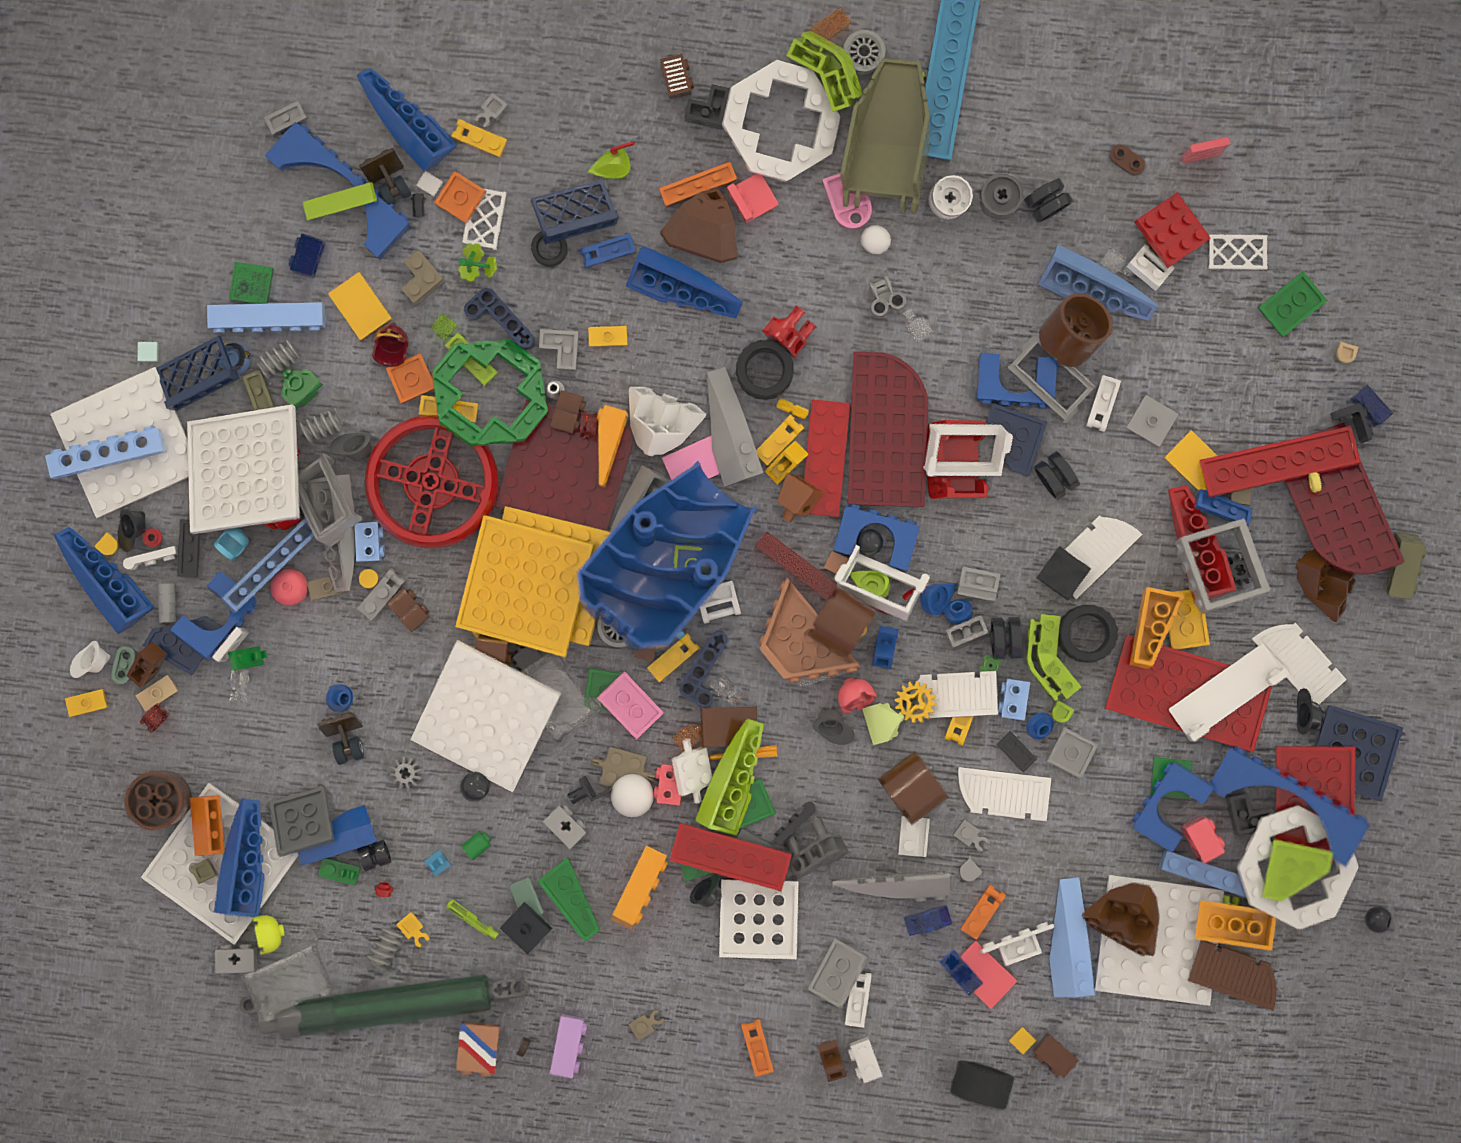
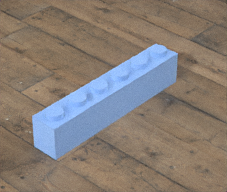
[207,302,325,334]

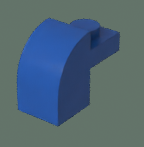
[872,626,899,669]

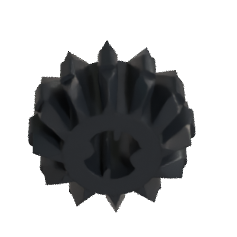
[1227,554,1251,587]

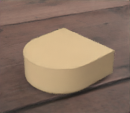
[1336,342,1359,364]

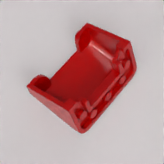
[927,420,989,499]

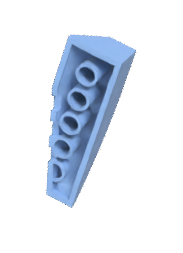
[1049,877,1095,997]

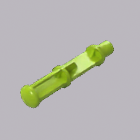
[446,899,499,940]

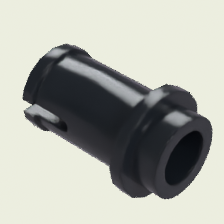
[410,193,426,217]

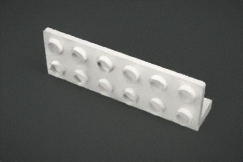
[1169,644,1289,741]

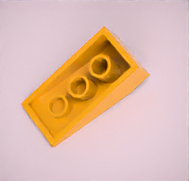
[597,405,628,488]
[1194,900,1276,951]

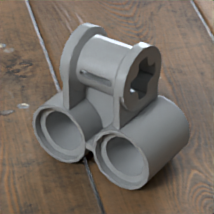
[869,276,906,318]

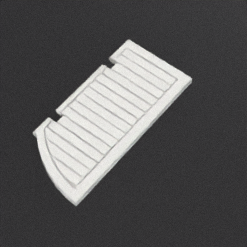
[1065,515,1142,599]
[1252,623,1347,704]
[905,671,998,719]
[958,767,1051,821]

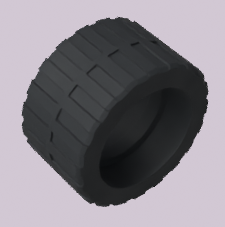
[736,340,794,400]
[1058,604,1118,663]
[950,1060,1015,1110]

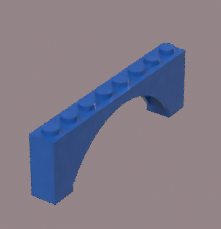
[265,122,411,260]
[1211,746,1370,867]

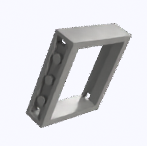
[1175,519,1271,614]

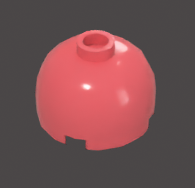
[270,568,309,606]
[837,678,877,713]

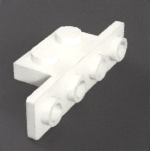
[979,922,1054,966]

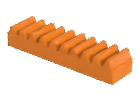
[659,161,737,207]

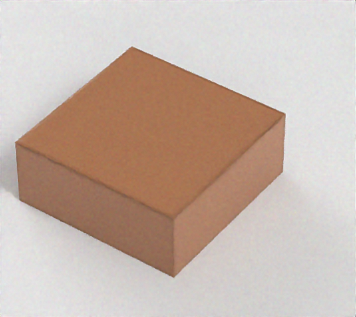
[824,551,849,574]

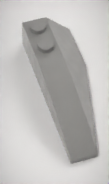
[707,367,763,487]
[308,474,355,592]

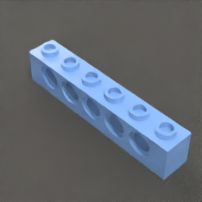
[45,426,167,479]

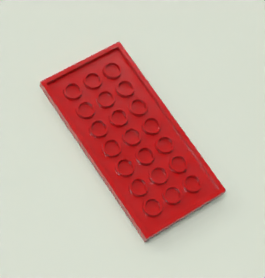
[1104,635,1272,752]

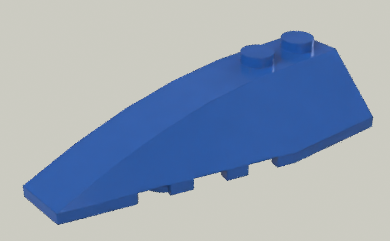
[357,68,458,171]
[626,246,743,318]
[54,527,154,634]
[214,798,265,917]

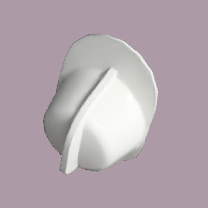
[70,641,110,678]

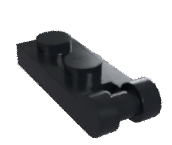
[774,801,816,845]

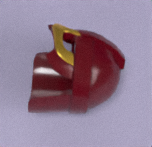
[372,322,409,367]

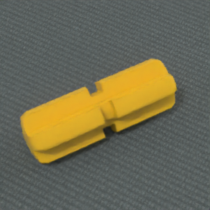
[776,398,809,419]

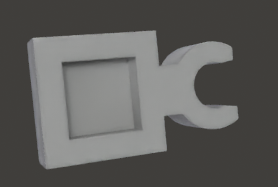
[475,93,508,129]
[953,819,989,851]

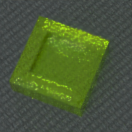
[431,313,458,340]

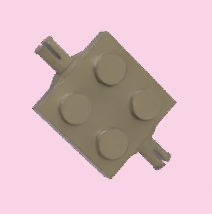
[591,746,656,787]

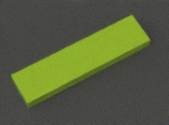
[302,183,377,220]

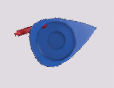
[903,583,957,615]

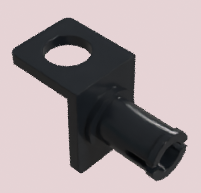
[568,776,612,804]

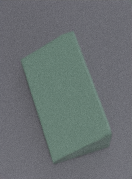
[509,877,543,915]

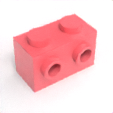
[654,764,681,805]

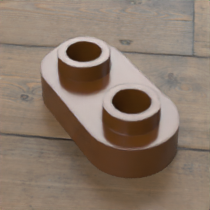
[1110,144,1145,176]

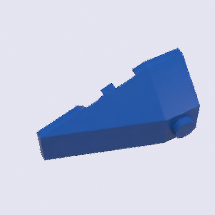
[298,805,377,866]

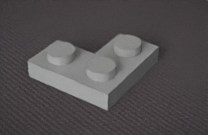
[539,329,579,370]

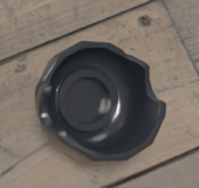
[460,771,490,802]

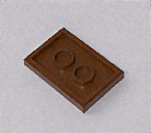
[700,706,757,747]

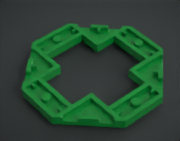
[432,339,548,446]

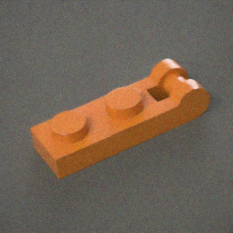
[960,884,1006,940]
[741,1019,774,1077]

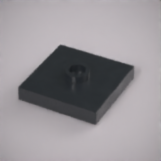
[500,902,552,955]

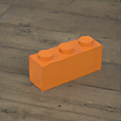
[190,795,225,856]

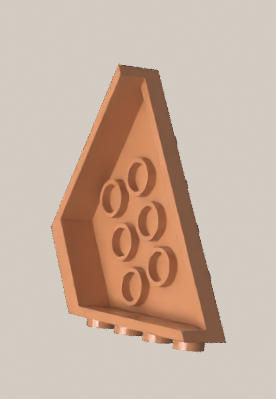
[759,578,862,683]

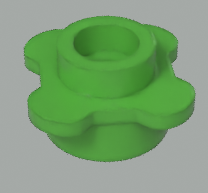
[980,655,1002,675]

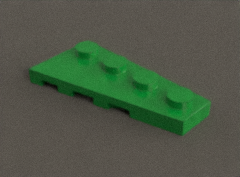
[537,857,600,942]

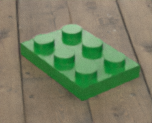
[1258,271,1328,337]

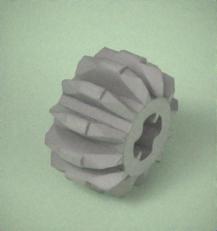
[390,757,423,789]

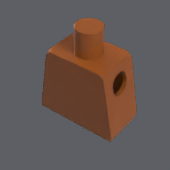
[778,473,824,522]

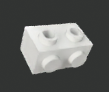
[848,1037,882,1083]

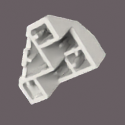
[629,387,706,456]

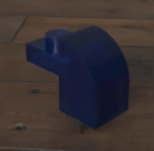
[904,905,952,936]
[939,949,983,996]

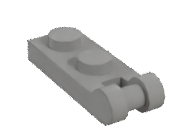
[357,568,407,621]

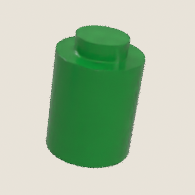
[461,831,492,860]

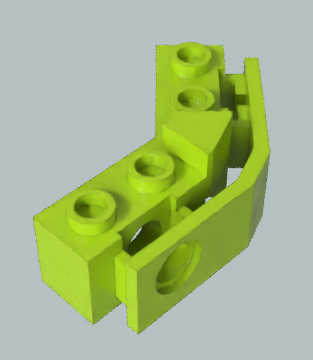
[786,31,863,112]
[1025,614,1081,701]

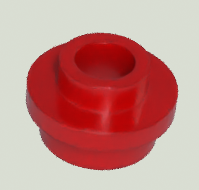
[143,528,162,547]
[374,882,394,897]

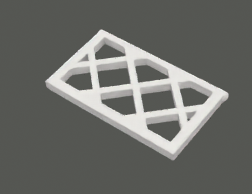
[462,189,506,250]
[1208,235,1268,270]

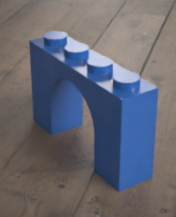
[976,353,1057,409]
[833,504,920,572]
[170,571,257,661]
[1132,761,1215,852]

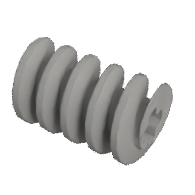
[257,340,300,379]
[300,408,343,443]
[367,928,405,971]

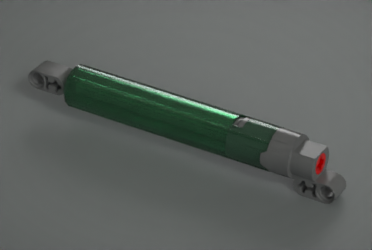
[239,974,530,1039]

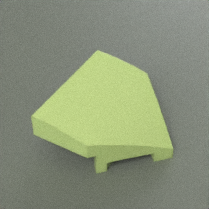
[862,703,905,745]

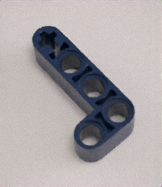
[464,288,535,350]
[679,631,728,708]

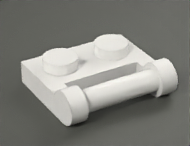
[1126,244,1175,291]
[700,581,741,624]

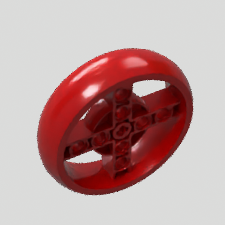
[364,415,499,549]

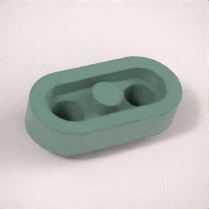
[111,646,137,684]

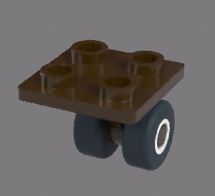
[359,148,411,205]
[317,712,364,765]

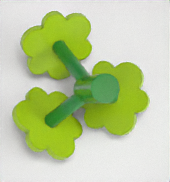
[458,243,497,282]

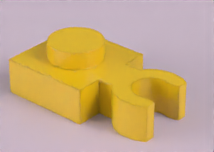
[396,912,430,947]

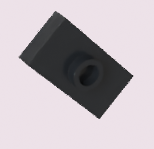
[996,731,1037,772]

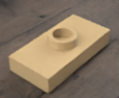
[136,675,179,712]

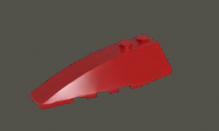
[1168,485,1236,604]

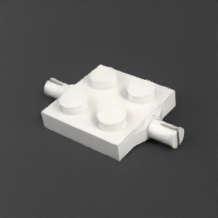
[672,739,712,803]

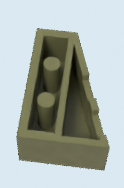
[1385,531,1426,600]

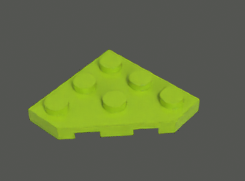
[1262,840,1333,902]

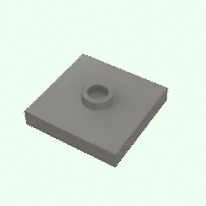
[1126,395,1179,448]
[1046,727,1098,779]

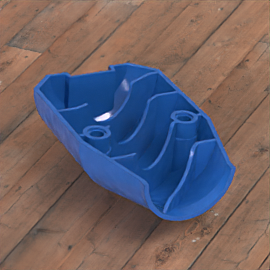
[577,461,758,649]

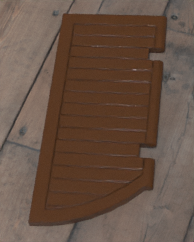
[1188,940,1276,1011]

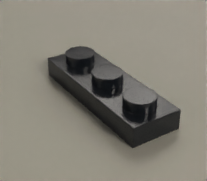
[177,519,200,578]

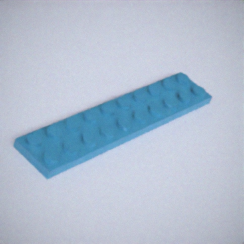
[925,0,980,161]

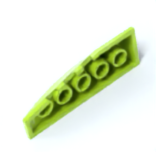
[695,718,764,836]

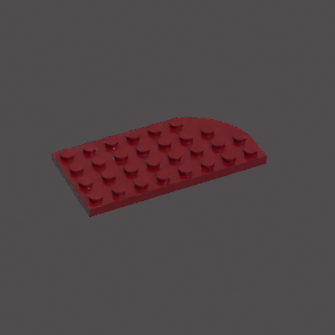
[848,351,928,507]
[1284,422,1405,575]

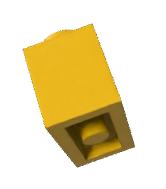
[764,441,809,485]

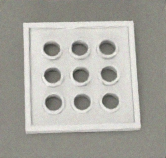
[719,879,798,959]

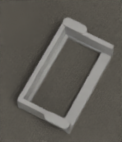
[1006,335,1096,423]
[298,453,363,547]

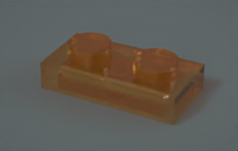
[809,7,851,40]

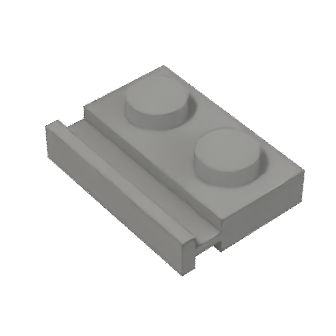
[957,567,1000,602]

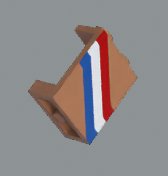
[456,1021,501,1077]

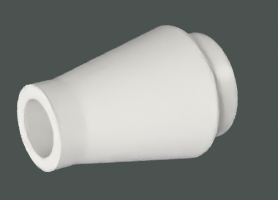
[546,381,565,400]

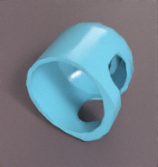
[214,527,249,561]

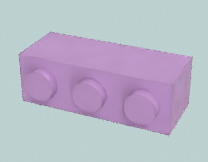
[550,1014,587,1078]

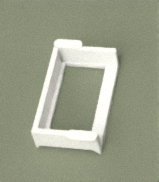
[923,424,1013,476]
[835,545,929,621]

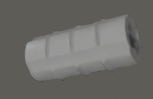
[158,584,176,623]

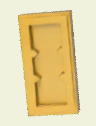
[588,326,627,347]
[65,689,108,717]

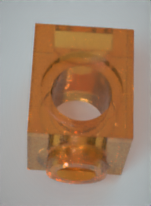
[672,723,701,752]

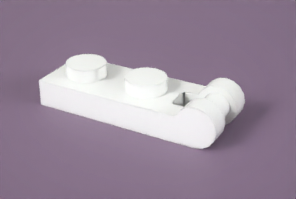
[1086,375,1121,432]
[123,546,178,570]
[845,973,871,1028]

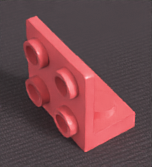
[727,174,778,224]

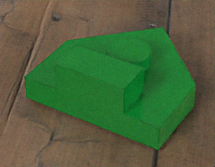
[281,370,323,410]

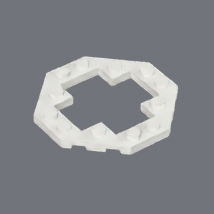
[722,60,840,182]
[1237,806,1359,929]

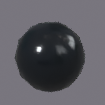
[857,529,884,556]
[1365,906,1392,933]

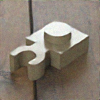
[628,1009,664,1041]

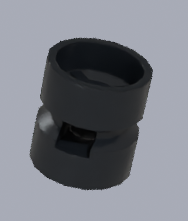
[357,840,391,872]

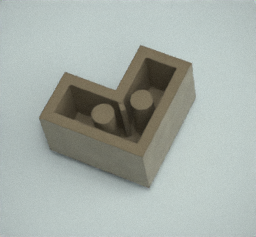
[401,250,445,306]

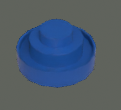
[944,599,973,625]
[326,684,353,712]
[1026,713,1054,740]

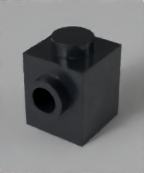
[513,645,544,672]

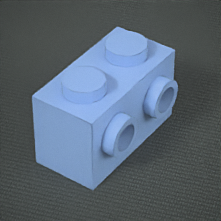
[355,522,385,562]
[998,679,1030,720]

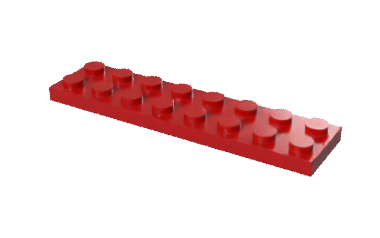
[1199,426,1361,498]

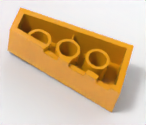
[1130,587,1185,669]
[610,846,668,930]

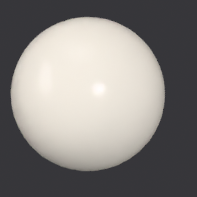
[611,774,654,817]

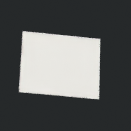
[416,171,443,196]

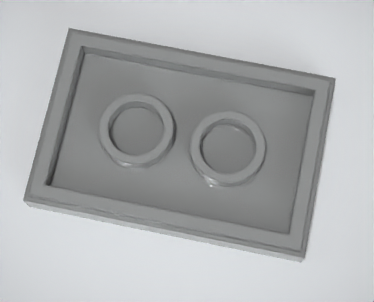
[808,938,869,1009]

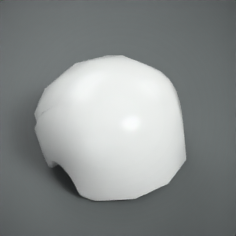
[861,225,891,254]

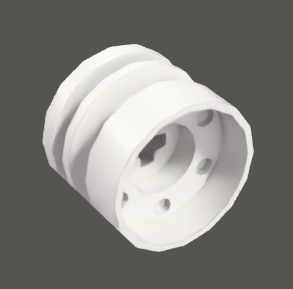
[928,175,973,219]

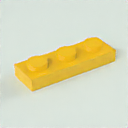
[419,395,479,423]

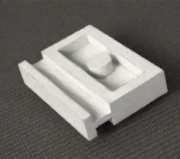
[898,816,930,857]

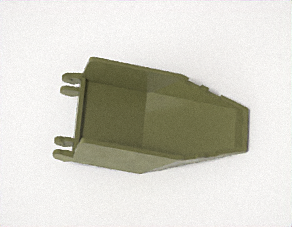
[840,58,930,214]

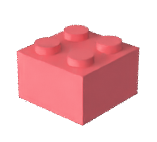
[1180,816,1225,863]

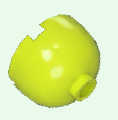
[253,915,285,955]

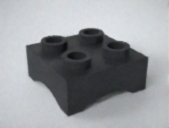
[1036,546,1091,600]

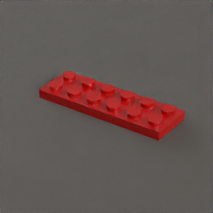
[804,399,850,518]
[669,823,792,892]

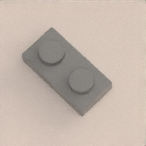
[264,101,307,136]

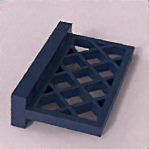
[531,179,619,244]
[156,336,240,411]

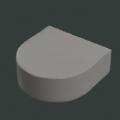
[959,858,983,881]

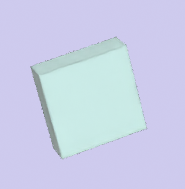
[138,342,158,362]

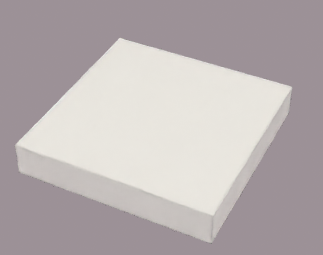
[212,627,249,662]

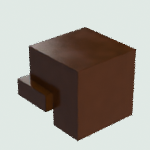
[474,634,513,665]

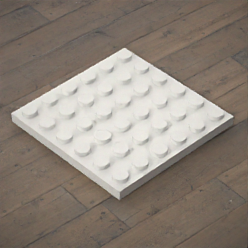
[51,367,189,518]
[187,405,299,534]
[410,641,561,792]
[141,783,299,945]
[1094,875,1224,1006]

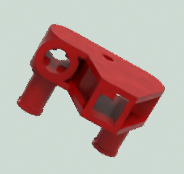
[762,305,817,359]

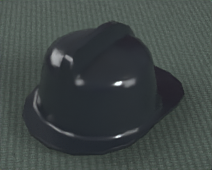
[118,508,146,552]
[1297,688,1323,735]
[690,874,722,907]

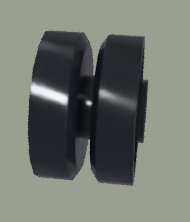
[1024,178,1073,223]
[1034,451,1080,501]
[990,617,1022,660]

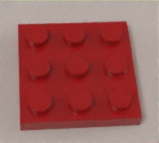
[1134,192,1211,269]

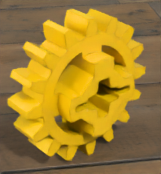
[895,681,937,723]

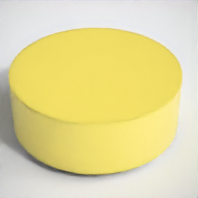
[1309,472,1321,492]

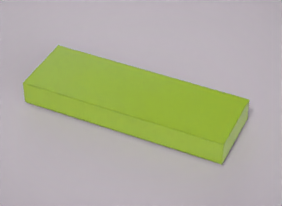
[445,332,498,386]

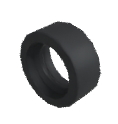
[531,231,568,267]

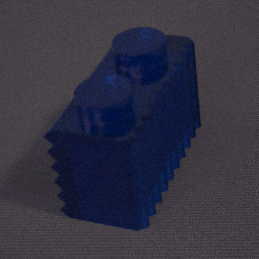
[288,233,326,279]
[1350,385,1393,427]

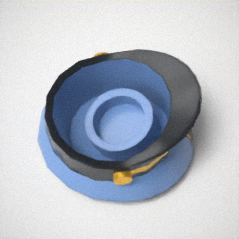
[216,342,251,375]

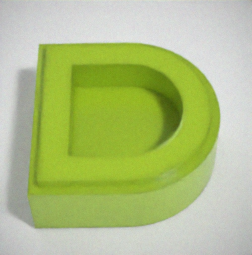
[1051,700,1075,723]

